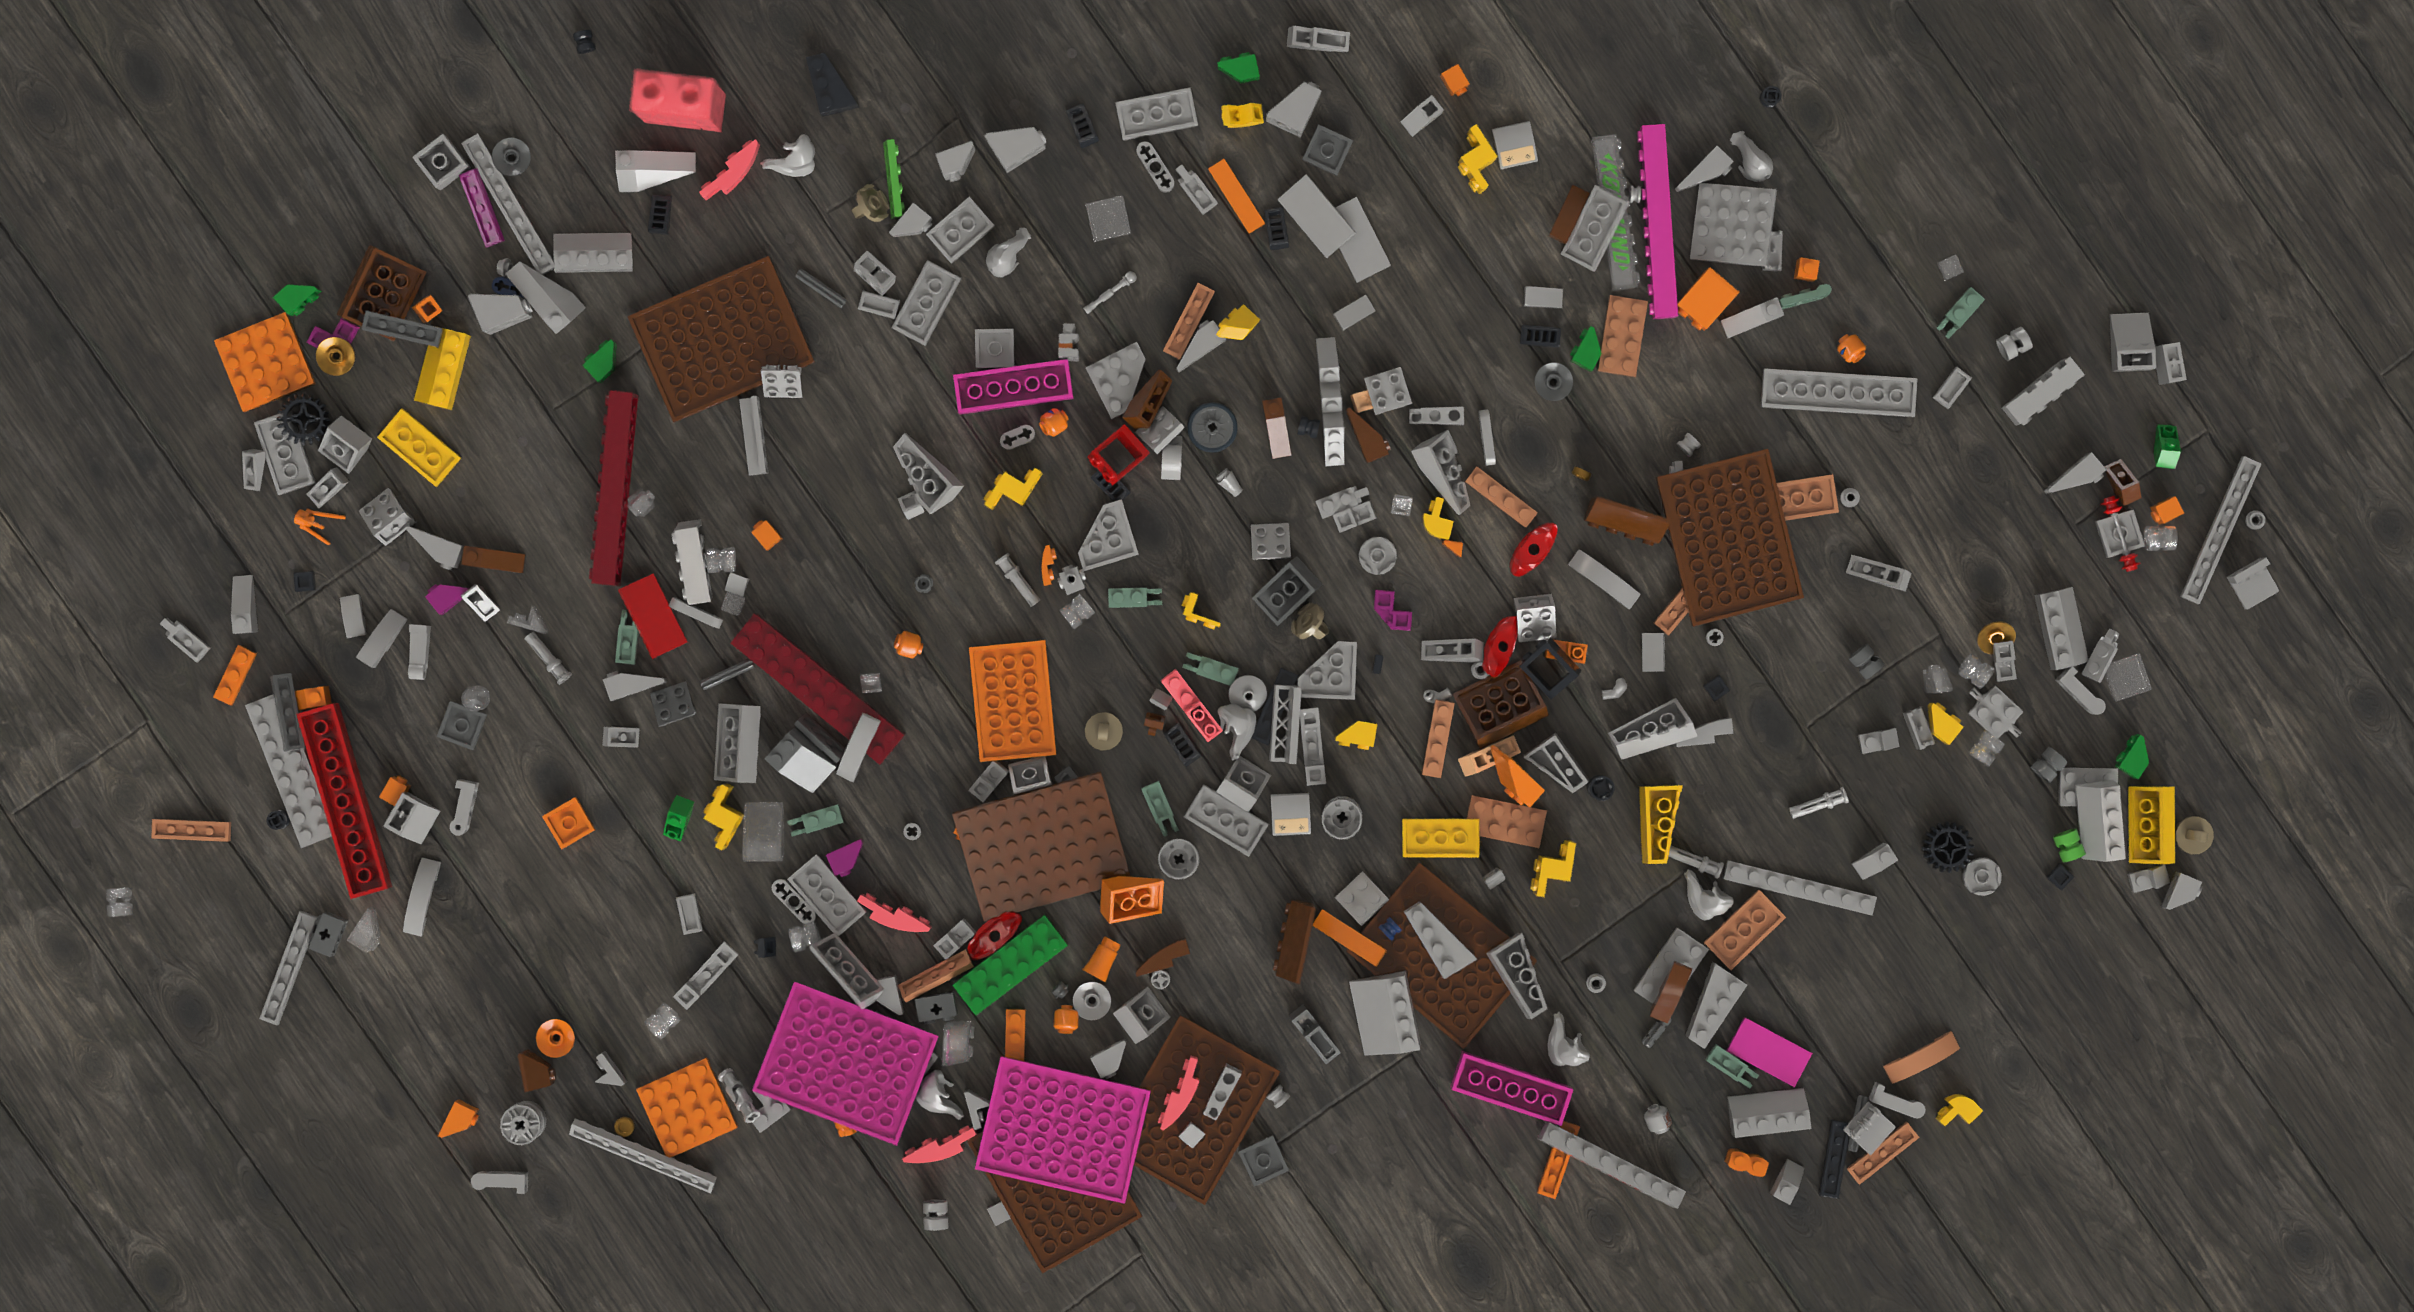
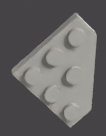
[1086,342,1146,419]
[1078,499,1139,571]
[1297,641,1357,700]

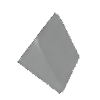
[898,491,924,520]
[725,572,749,597]
[1150,689,1172,710]
[1178,1121,1205,1148]

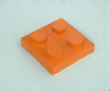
[542,797,596,850]

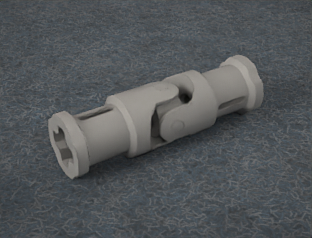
[718,1068,760,1123]

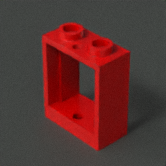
[1088,424,1150,486]

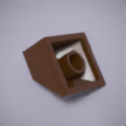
[518,1049,556,1092]

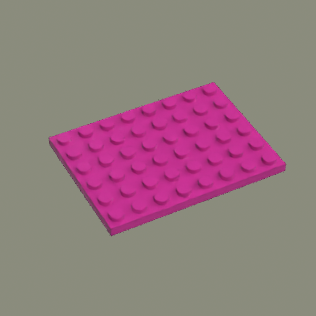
[752,982,939,1145]
[975,1056,1151,1204]

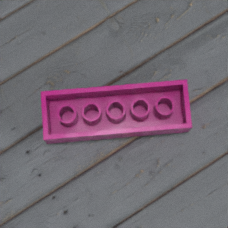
[953,359,1074,415]
[1450,1051,1574,1126]

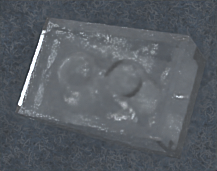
[743,802,784,862]
[942,1020,974,1066]

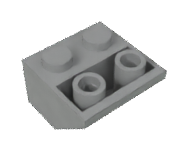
[383,792,440,844]

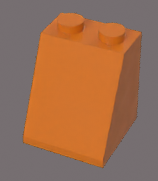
[1677,267,1739,331]

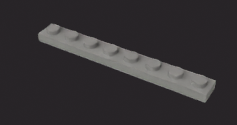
[461,133,554,275]
[2180,456,2261,604]
[1723,860,1877,916]
[569,1119,717,1193]

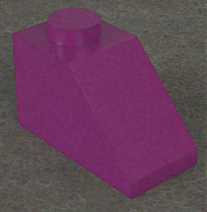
[425,584,470,615]
[826,838,864,877]

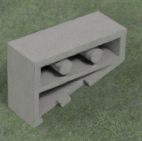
[1524,733,1589,793]

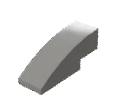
[1287,26,1350,52]
[356,609,408,668]
[1674,718,1733,747]

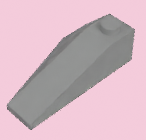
[615,150,696,192]
[505,261,586,334]
[1411,430,1470,515]
[893,433,964,514]

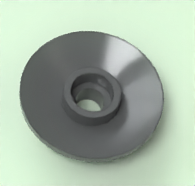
[492,138,531,176]
[1535,363,1573,401]

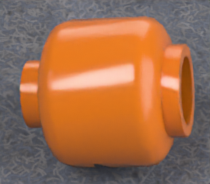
[1837,334,1866,363]
[1039,408,1069,436]
[894,631,924,658]
[1053,1005,1079,1034]

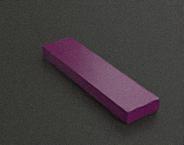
[459,168,505,248]

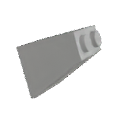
[1266,82,1322,138]
[984,127,1046,173]
[468,294,533,335]

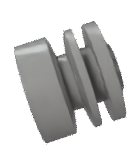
[1322,796,1362,839]
[1158,839,1199,879]
[500,1101,547,1145]

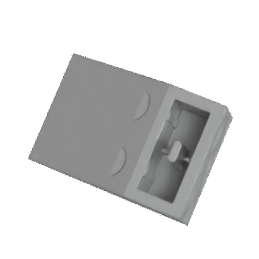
[2110,313,2156,372]

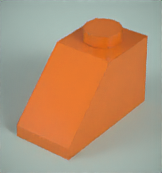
[295,686,332,710]
[438,1099,479,1138]

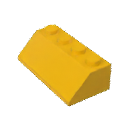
[414,326,471,410]
[2128,786,2175,864]

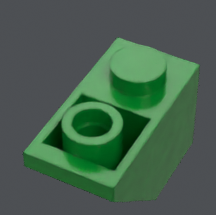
[1217,52,1260,84]
[273,285,321,316]
[1570,326,1602,372]
[583,340,617,383]
[2154,424,2181,469]
[2115,734,2149,779]
[663,795,694,842]

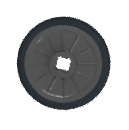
[1187,402,1238,453]

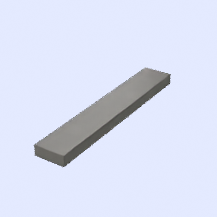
[259,911,318,1025]

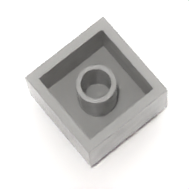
[412,134,471,191]

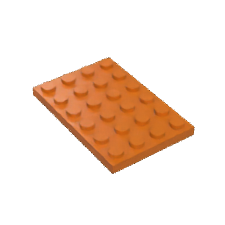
[969,640,1057,762]

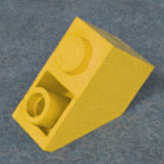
[1216,304,1260,340]
[1928,702,1963,745]
[1335,721,1377,750]

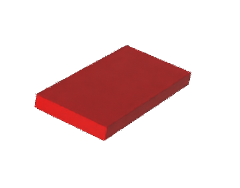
[618,574,687,659]

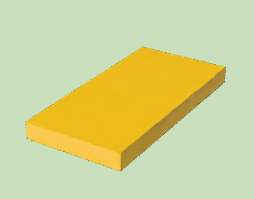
[377,408,461,487]
[1402,819,1480,857]

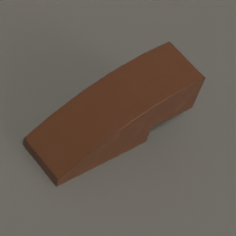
[1548,185,1590,244]
[1136,938,1190,977]
[1650,961,1692,1023]

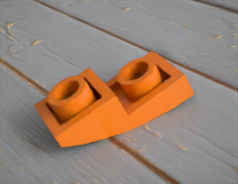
[1042,545,1057,586]
[1544,640,1588,664]

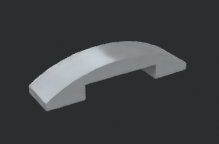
[1568,549,1641,610]
[1300,707,1326,786]
[836,713,881,782]
[403,857,441,937]
[673,942,739,1010]

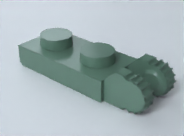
[1779,284,1832,309]
[1936,287,1985,339]
[1108,588,1162,608]
[615,610,639,665]
[1182,652,1239,686]
[1141,781,1179,837]
[787,804,844,836]
[1705,1044,1759,1088]

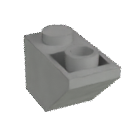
[1401,95,1444,137]

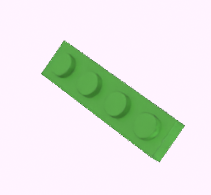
[883,139,905,219]

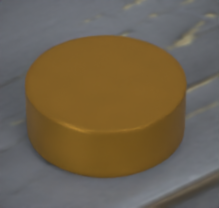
[1572,467,1592,481]
[614,1117,635,1137]

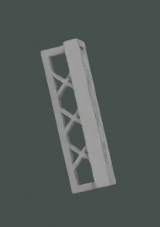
[739,396,769,476]
[1269,685,1302,764]

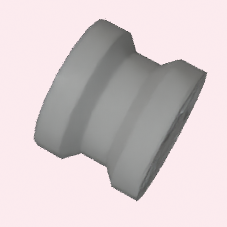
[1677,433,1701,457]
[1151,969,1170,989]
[1266,1084,1290,1109]

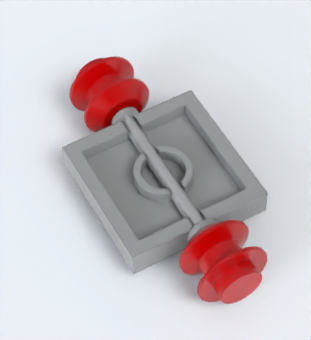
[2095,495,2145,572]

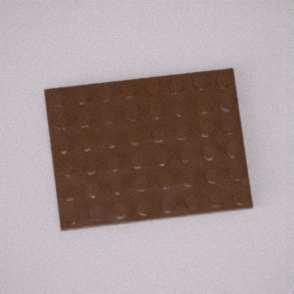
[627,256,815,423]
[1656,449,1804,627]
[952,771,1131,921]
[1346,862,1537,1049]
[1134,1015,1280,1205]
[967,1130,1143,1274]

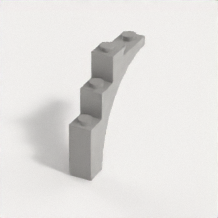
[1316,337,1345,466]

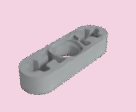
[1136,142,1174,193]
[1478,409,1496,466]
[669,597,723,629]
[772,879,817,924]

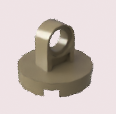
[852,184,890,222]
[1291,603,1329,639]
[1085,712,1123,750]
[2175,816,2214,854]

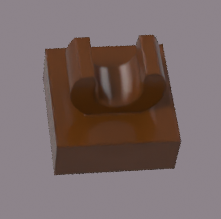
[1144,712,1166,736]

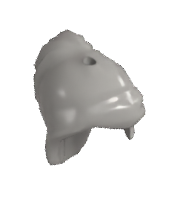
[1730,131,1773,182]
[760,134,815,177]
[986,228,1031,277]
[1217,704,1256,760]
[1684,869,1733,920]
[1547,1012,1590,1066]
[916,1070,964,1120]

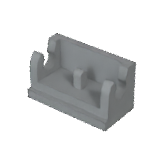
[1762,231,1783,271]
[2155,342,2187,385]
[1642,633,1665,672]
[1903,707,1935,750]

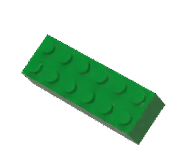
[953,914,1068,1016]

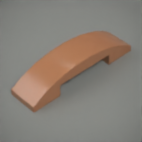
[1883,1031,1960,1084]

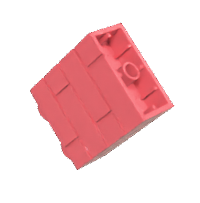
[631,70,726,132]

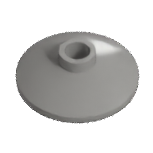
[1229,675,1267,711]
[1073,982,1111,1020]

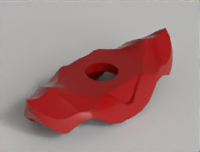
[1510,522,1558,577]
[1482,616,1518,677]
[967,912,1022,961]

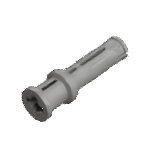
[995,553,1040,607]
[524,631,572,685]
[1789,787,1849,819]
[1668,845,1724,879]

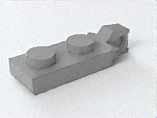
[1176,165,1218,215]
[1315,486,1369,519]
[160,618,210,663]
[2082,628,2119,683]

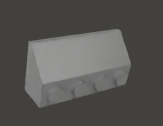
[553,233,633,273]
[2034,587,2089,670]
[714,703,761,783]
[2075,780,2126,862]
[809,933,885,1009]
[1727,1088,1811,1138]

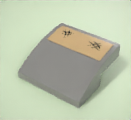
[1492,121,1538,169]
[1271,793,1311,836]

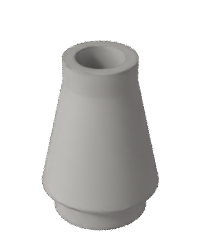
[1216,468,1243,497]

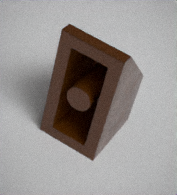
[2104,459,2141,506]

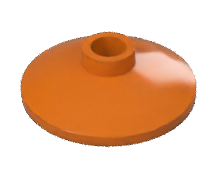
[536,1019,575,1058]

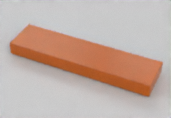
[1208,159,1265,234]
[1312,909,1387,967]
[1537,1121,1580,1199]

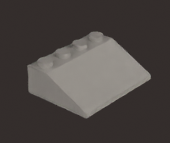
[1349,971,1421,1055]

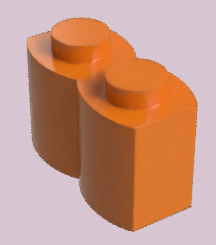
[1725,1148,1769,1177]

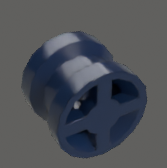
[1378,917,1402,941]

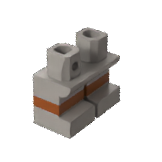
[1059,324,1079,361]

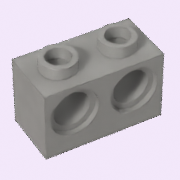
[854,251,896,296]

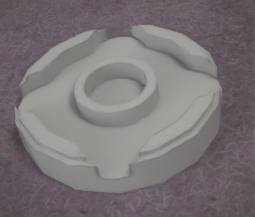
[1359,537,1397,575]
[1962,857,2002,896]

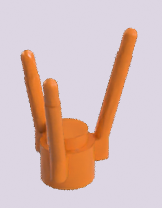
[294,508,346,545]

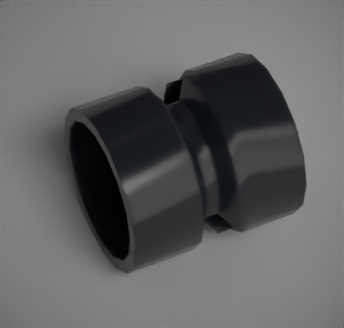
[1587,775,1615,801]

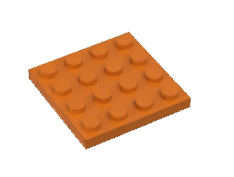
[214,312,316,412]
[636,1057,738,1158]

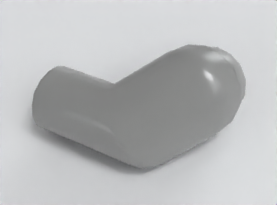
[1602,678,1627,700]
[1423,688,1453,704]

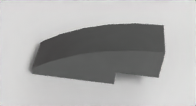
[1288,1004,1341,1064]

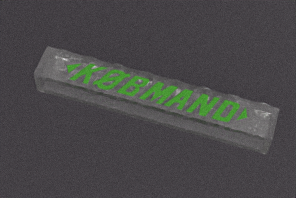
[1591,134,1640,292]

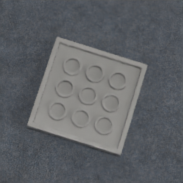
[1690,183,1777,267]

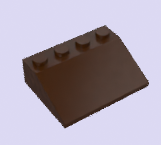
[337,245,427,341]
[1584,497,1671,546]
[1452,660,1549,749]
[1273,899,1315,984]

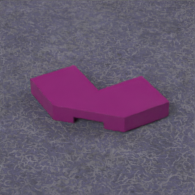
[306,318,360,348]
[1374,590,1412,631]

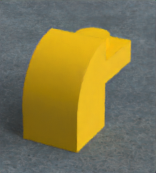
[1221,103,1264,128]
[1422,497,1454,540]
[1936,1094,1983,1126]

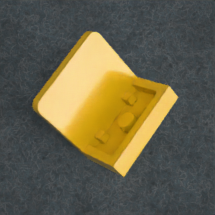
[1182,592,1221,629]

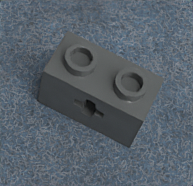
[308,912,348,957]
[915,991,958,1025]

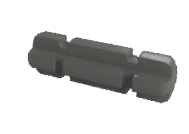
[1642,1018,1672,1048]

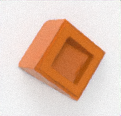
[1442,540,1463,557]

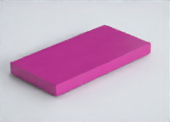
[1726,1017,1813,1087]

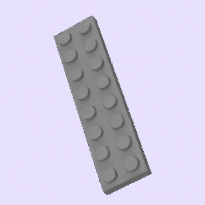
[1761,369,1917,417]
[245,694,332,848]

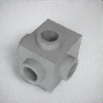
[1057,565,1086,595]

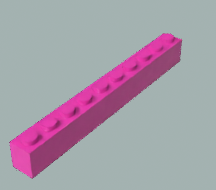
[1637,124,1678,319]

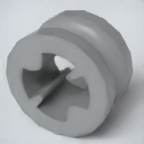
[1629,186,1641,203]
[1706,629,1724,646]
[903,823,921,840]

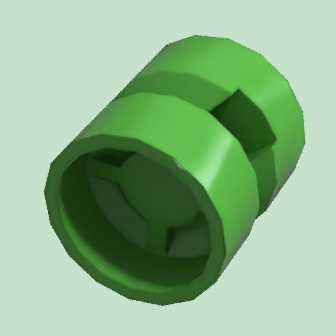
[2053,828,2086,863]

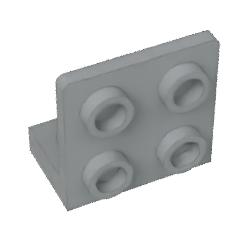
[359,488,416,546]
[2227,557,2279,610]
[1514,594,1557,642]

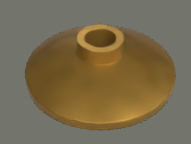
[316,337,355,376]
[1977,621,2016,654]

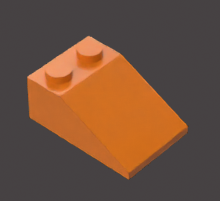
[1490,745,1545,808]
[1100,876,1164,924]

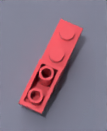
[699,139,760,201]
[1160,669,1223,742]
[857,893,932,932]
[1158,1055,1200,1130]
[902,1125,978,1163]

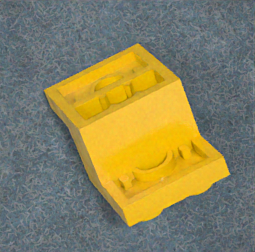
[1458,124,1497,194]
[984,468,1043,510]
[703,783,745,850]
[1531,840,1576,897]

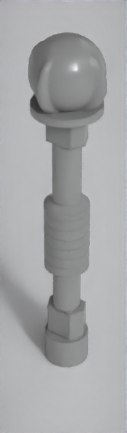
[1083,271,1137,314]

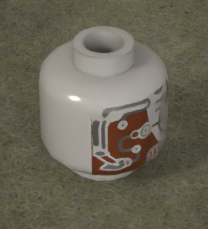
[1644,1104,1672,1134]

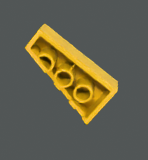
[1639,785,1683,864]

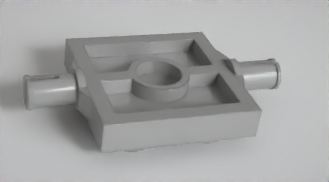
[1968,685,2023,740]

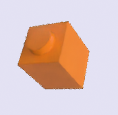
[1440,64,1469,96]
[1794,258,1820,282]
[412,295,442,323]
[2150,496,2184,524]
[751,520,783,551]
[379,776,411,806]

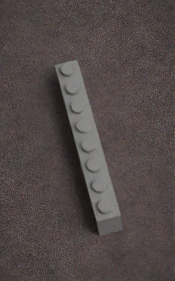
[1537,1122,1686,1209]

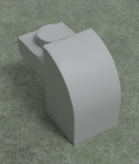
[1161,436,1182,480]

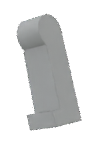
[1409,407,1464,425]
[408,624,431,680]
[2055,667,2106,715]
[450,779,479,836]
[1203,1063,1242,1120]
[1869,1082,1925,1118]
[471,1171,528,1194]

